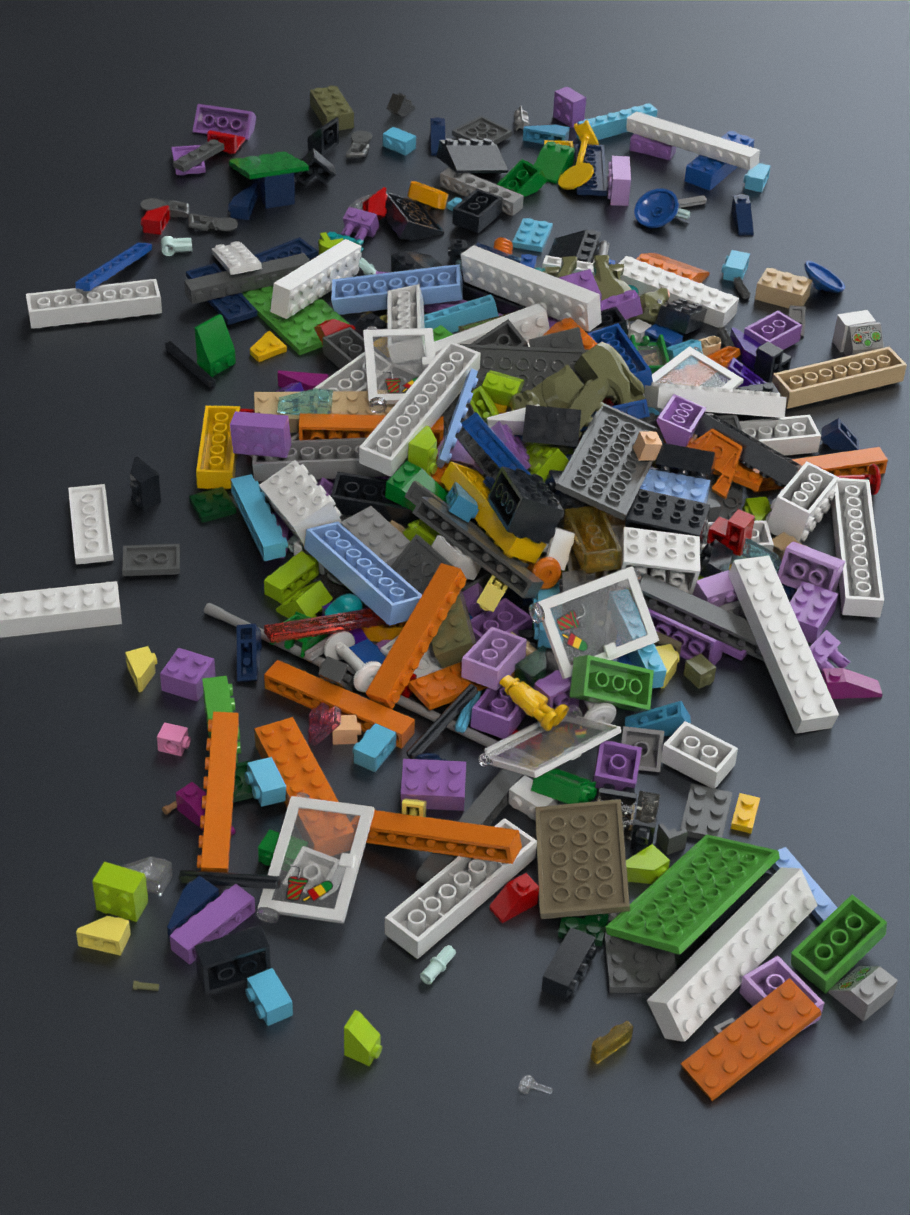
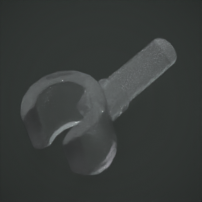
[518,1075,553,1094]

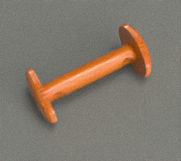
[527,557,561,590]

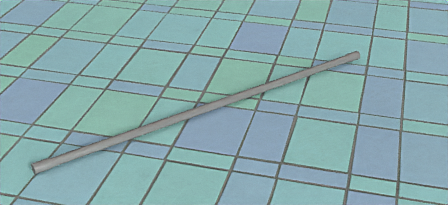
[204,603,546,770]

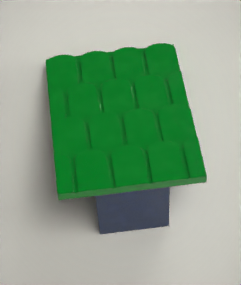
[229,152,309,209]

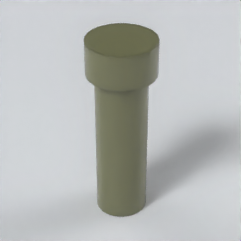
[133,980,160,991]

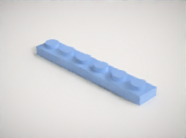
[436,368,478,468]
[772,847,837,924]

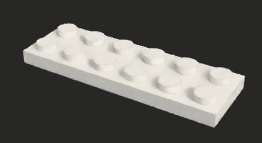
[211,241,262,275]
[68,484,114,564]

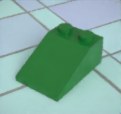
[534,141,575,184]
[497,159,547,197]
[195,314,236,377]
[385,461,448,511]

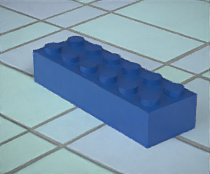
[685,131,755,191]
[587,323,653,389]

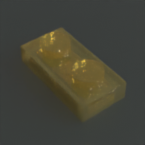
[590,1020,634,1064]

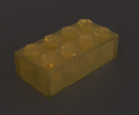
[564,506,622,573]

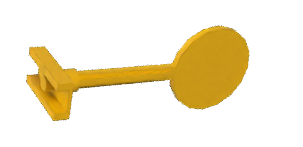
[558,120,599,190]

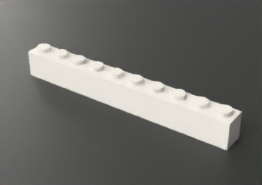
[626,111,760,170]

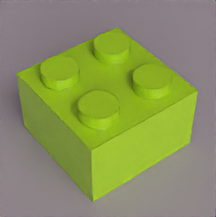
[92,861,148,922]

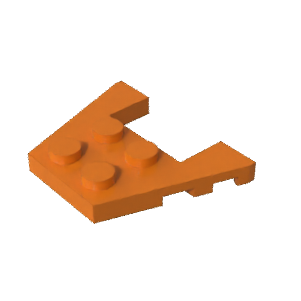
[688,428,743,499]

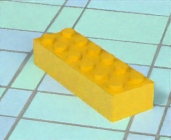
[196,406,241,489]

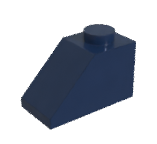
[821,418,859,451]

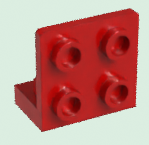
[207,130,245,154]

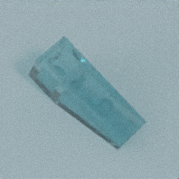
[278,388,333,415]
[742,538,782,575]

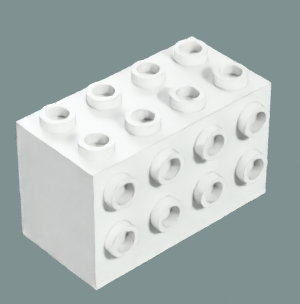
[259,460,342,546]
[765,461,839,543]
[617,527,700,595]

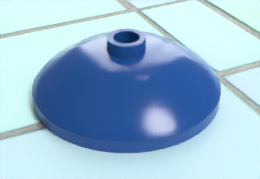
[634,188,679,228]
[804,261,845,293]

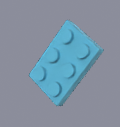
[512,218,553,252]

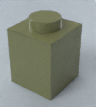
[684,654,716,689]

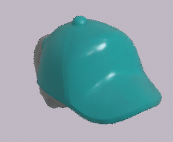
[325,594,366,627]

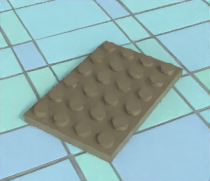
[535,799,630,919]

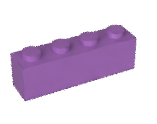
[170,884,255,965]

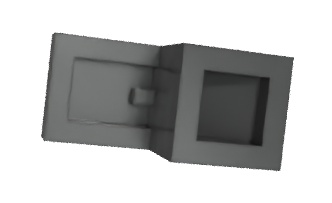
[788,305,806,336]

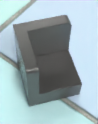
[656,823,688,855]

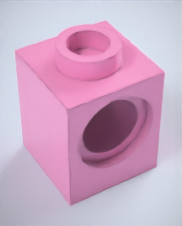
[157,722,191,756]

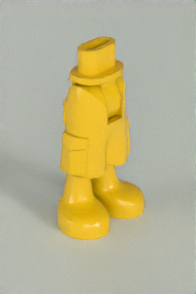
[499,675,569,731]

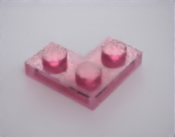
[308,702,341,746]

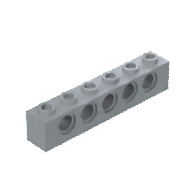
[440,168,523,216]

